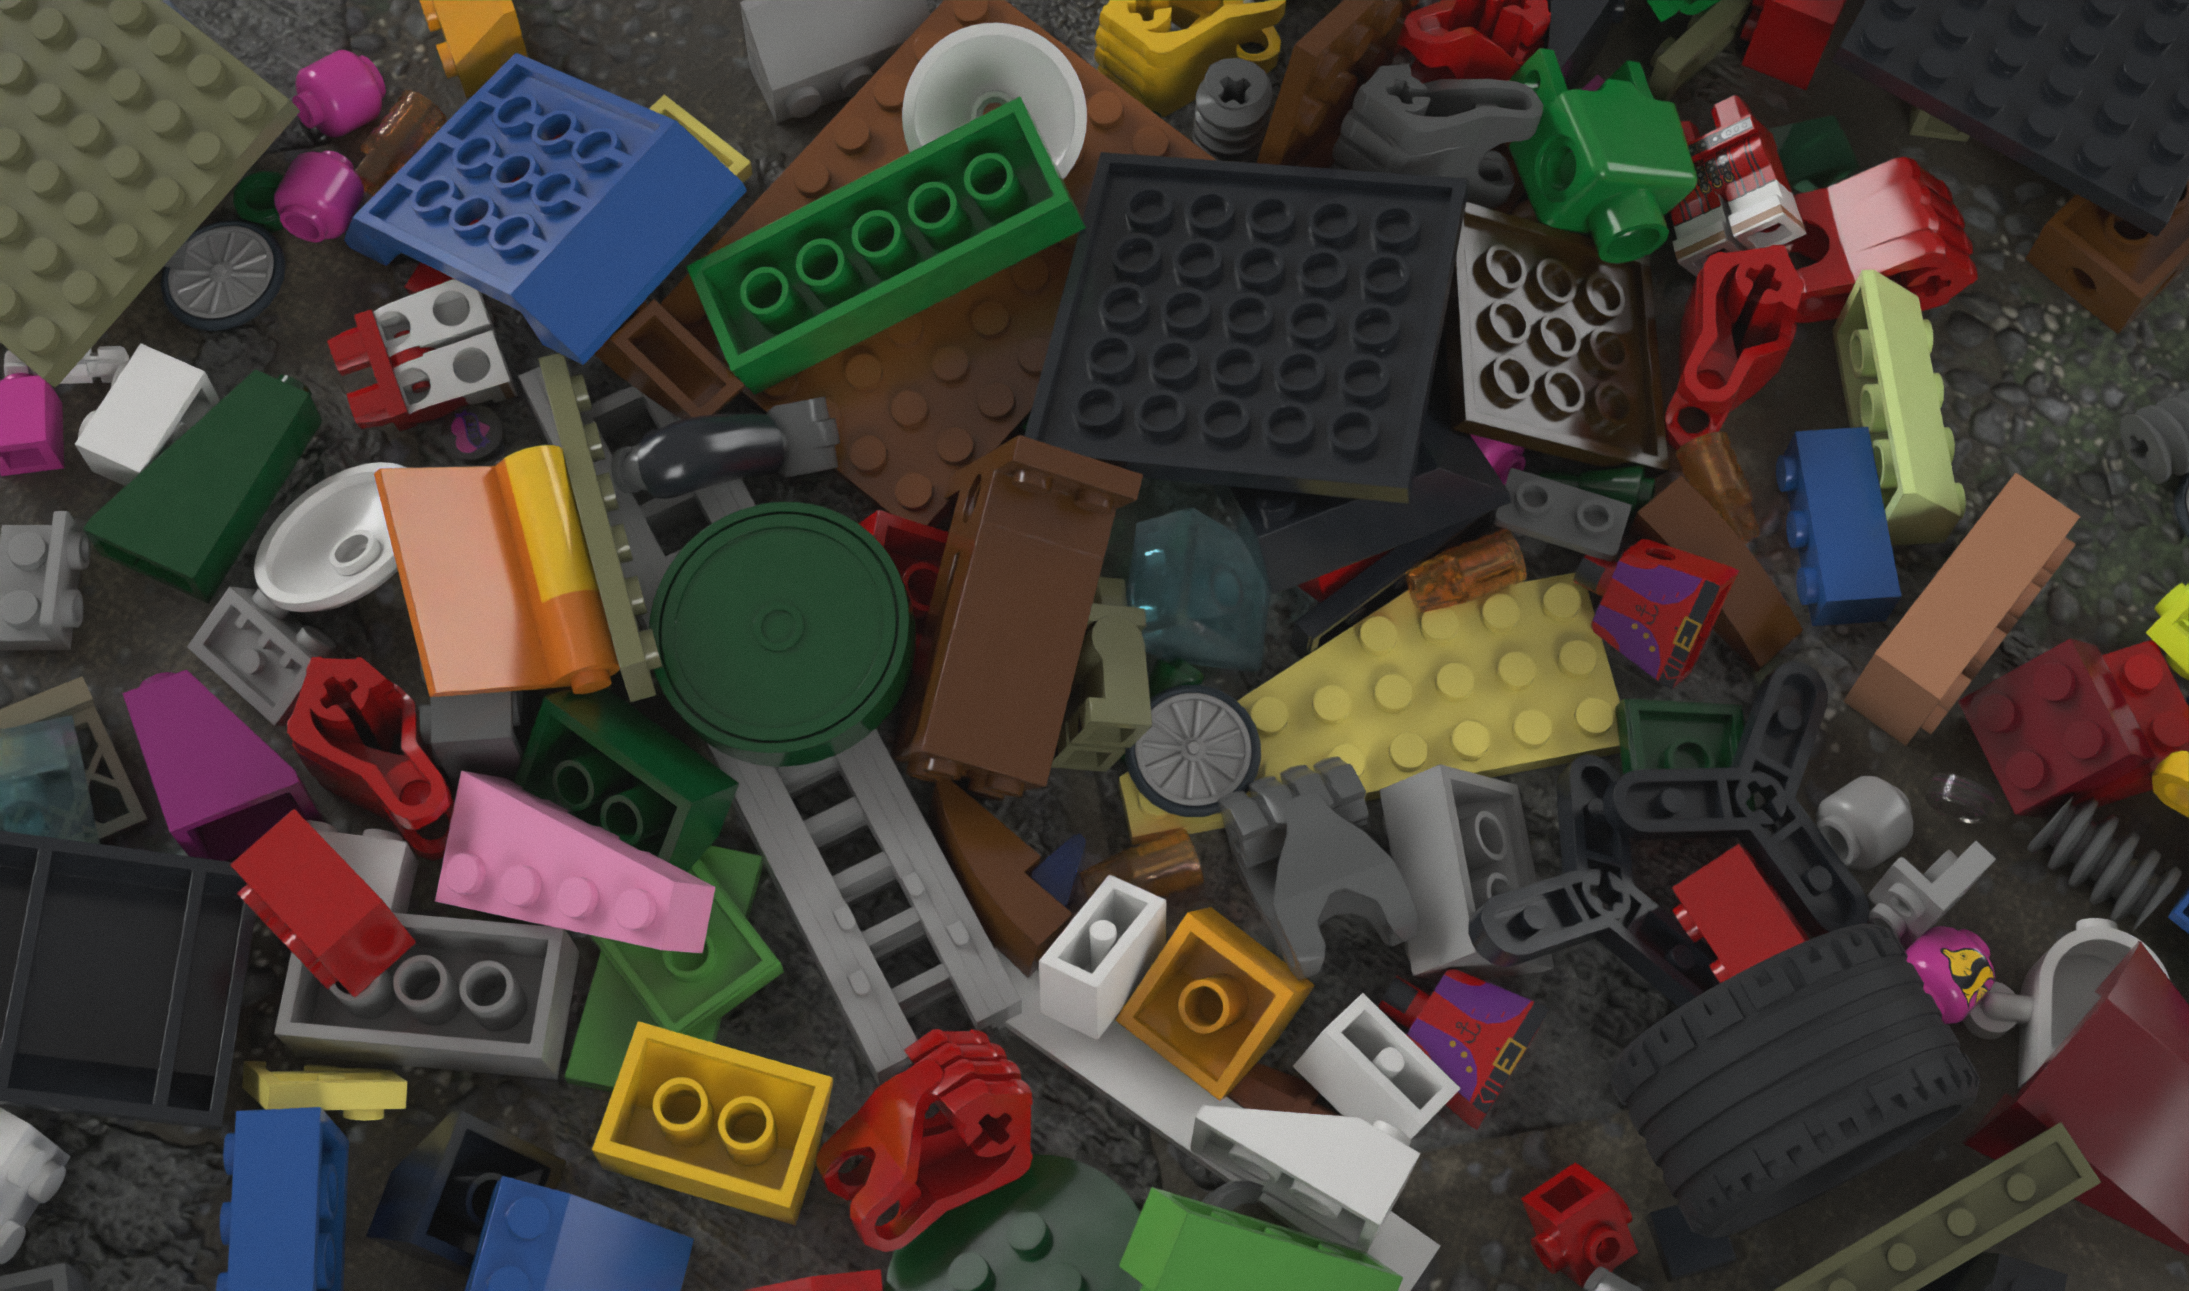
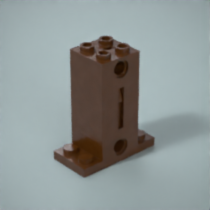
[890,435,1143,801]

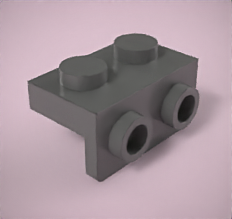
[1493,468,1632,562]

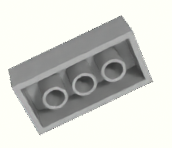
[274,913,580,1080]

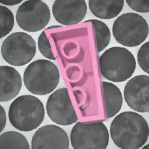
[435,770,715,953]

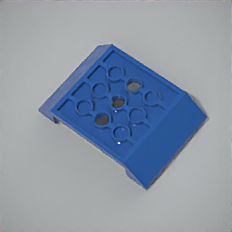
[344,53,747,365]

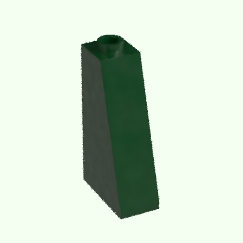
[83,369,322,604]

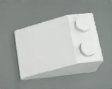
[1190,1105,1420,1253]

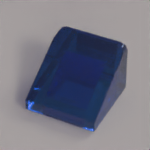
[1031,833,1086,911]

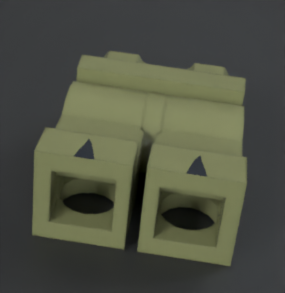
[1051,577,1152,772]

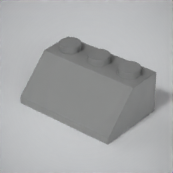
[740,0,930,123]
[1379,764,1554,981]

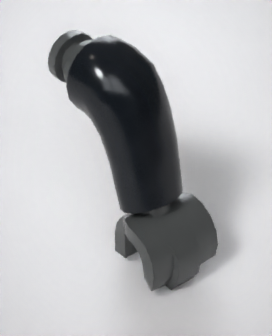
[611,397,840,499]

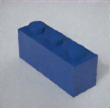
[1776,427,1902,626]

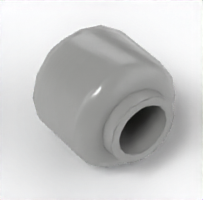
[1816,776,1913,871]

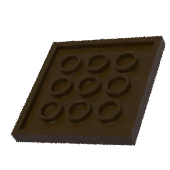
[1445,202,1669,479]

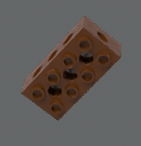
[2025,179,2189,334]

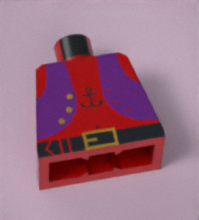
[1573,539,1739,689]
[1378,968,1550,1130]

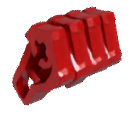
[1397,0,1551,84]
[1761,157,1978,323]
[1664,245,1805,455]
[287,656,455,861]
[816,1029,1033,1253]

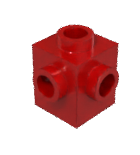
[1521,1162,1638,1289]

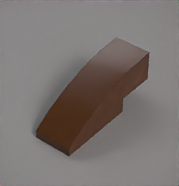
[594,299,744,419]
[1628,475,1803,672]
[928,778,1073,978]

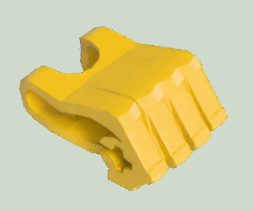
[1094,0,1287,118]

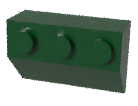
[514,687,739,872]

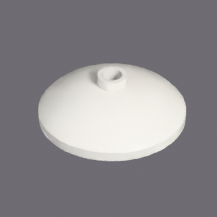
[902,22,1087,179]
[254,462,406,612]

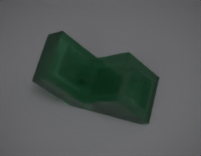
[1768,115,1861,193]

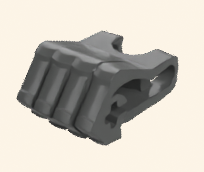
[1330,64,1543,208]
[1218,756,1418,980]

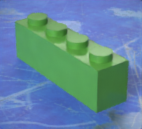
[1119,1187,1403,1291]

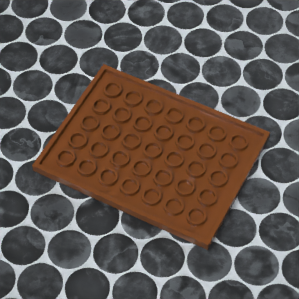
[660,0,1216,528]

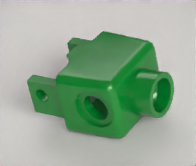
[1509,48,1697,263]

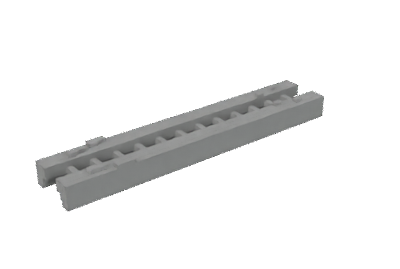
[518,366,1022,1087]

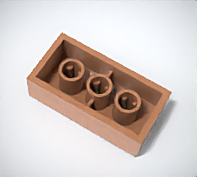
[1843,473,2081,746]

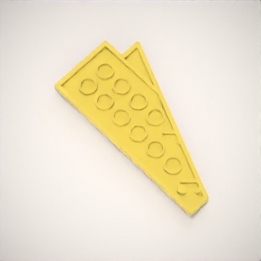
[1119,530,1621,845]

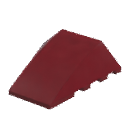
[1962,941,2189,1256]

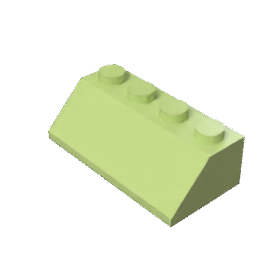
[1832,270,1966,545]

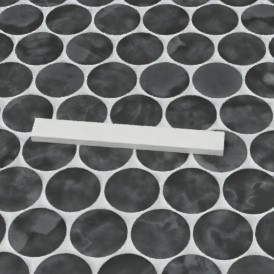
[995,947,1441,1291]

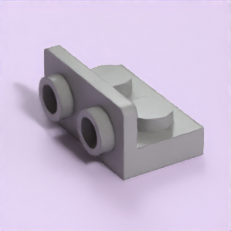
[0,511,91,650]
[187,587,341,726]
[1867,841,1996,949]

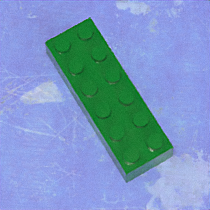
[686,96,1086,395]

